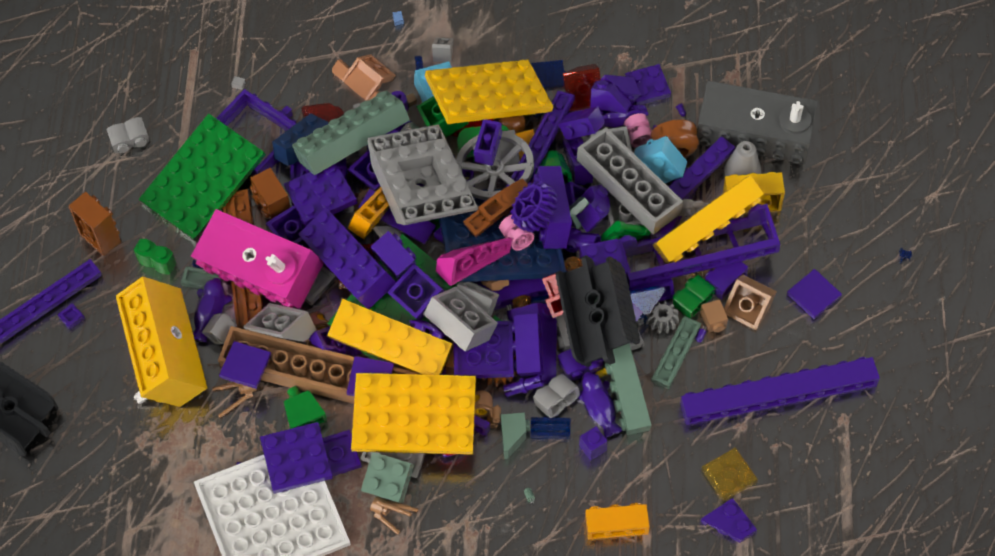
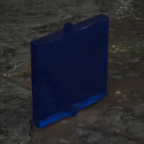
[531,60,566,89]

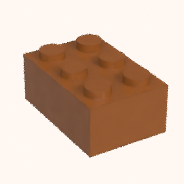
[68,191,121,256]

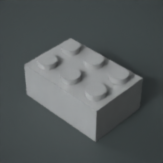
[423,287,498,351]

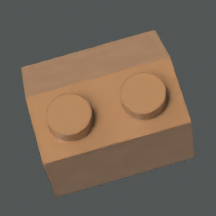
[724,275,777,330]

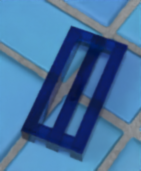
[530,417,571,439]

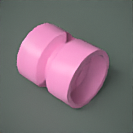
[624,113,652,148]
[499,215,534,251]

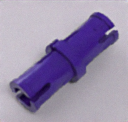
[503,374,545,397]

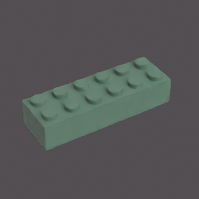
[292,90,410,175]

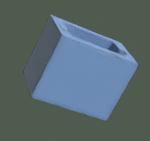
[393,11,404,26]

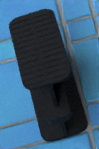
[555,255,640,367]
[0,362,59,457]

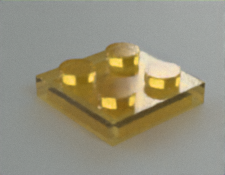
[701,447,758,502]

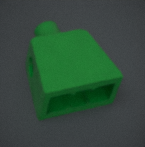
[284,386,327,429]

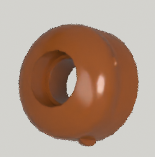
[651,119,699,158]

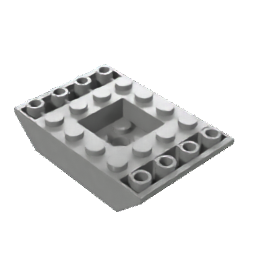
[367,124,478,225]

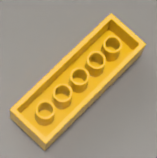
[652,175,764,263]
[328,299,453,375]

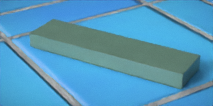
[651,316,702,389]

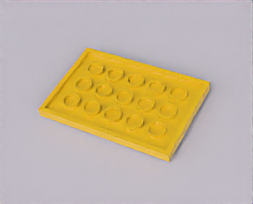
[425,60,553,124]
[351,373,476,454]

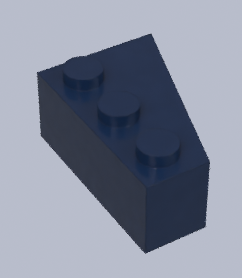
[272,113,329,166]

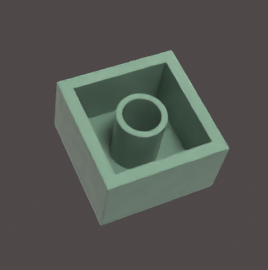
[361,452,415,503]

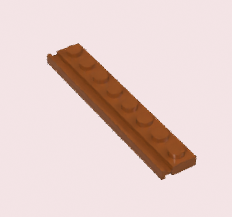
[223,189,264,328]

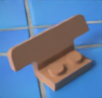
[332,54,396,101]

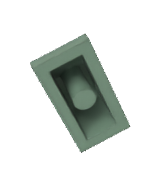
[501,412,530,459]

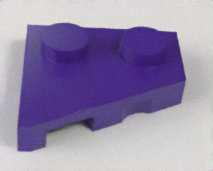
[701,498,757,543]

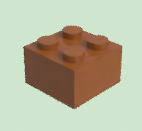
[250,168,291,220]

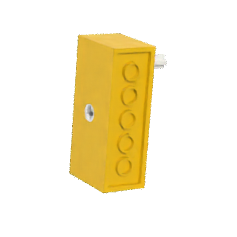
[116,276,208,407]

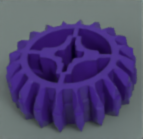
[511,181,558,233]

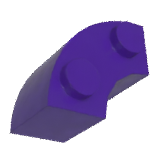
[577,184,610,232]

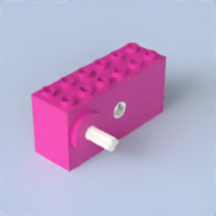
[191,209,324,310]

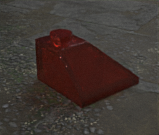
[563,64,601,109]

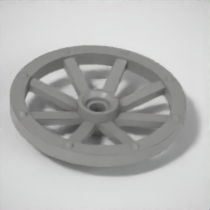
[456,131,534,200]

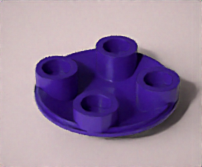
[409,320,446,339]

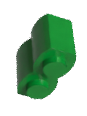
[133,239,177,275]
[672,275,716,319]

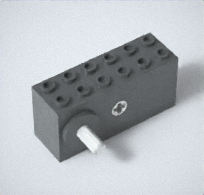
[697,81,818,164]

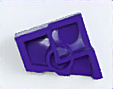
[309,326,362,356]

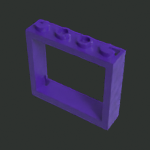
[216,89,297,177]

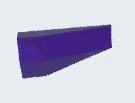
[509,303,557,384]

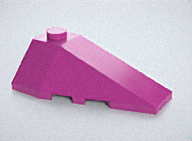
[436,237,512,286]

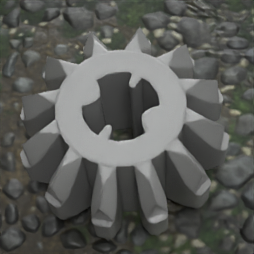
[646,300,679,334]

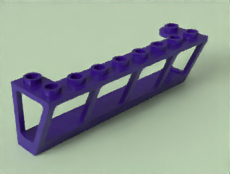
[618,204,780,288]

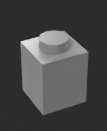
[202,313,237,344]

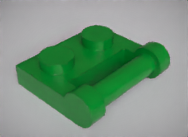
[601,221,651,242]

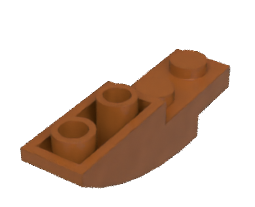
[463,178,528,237]

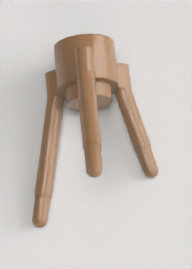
[212,382,257,418]
[370,496,418,534]

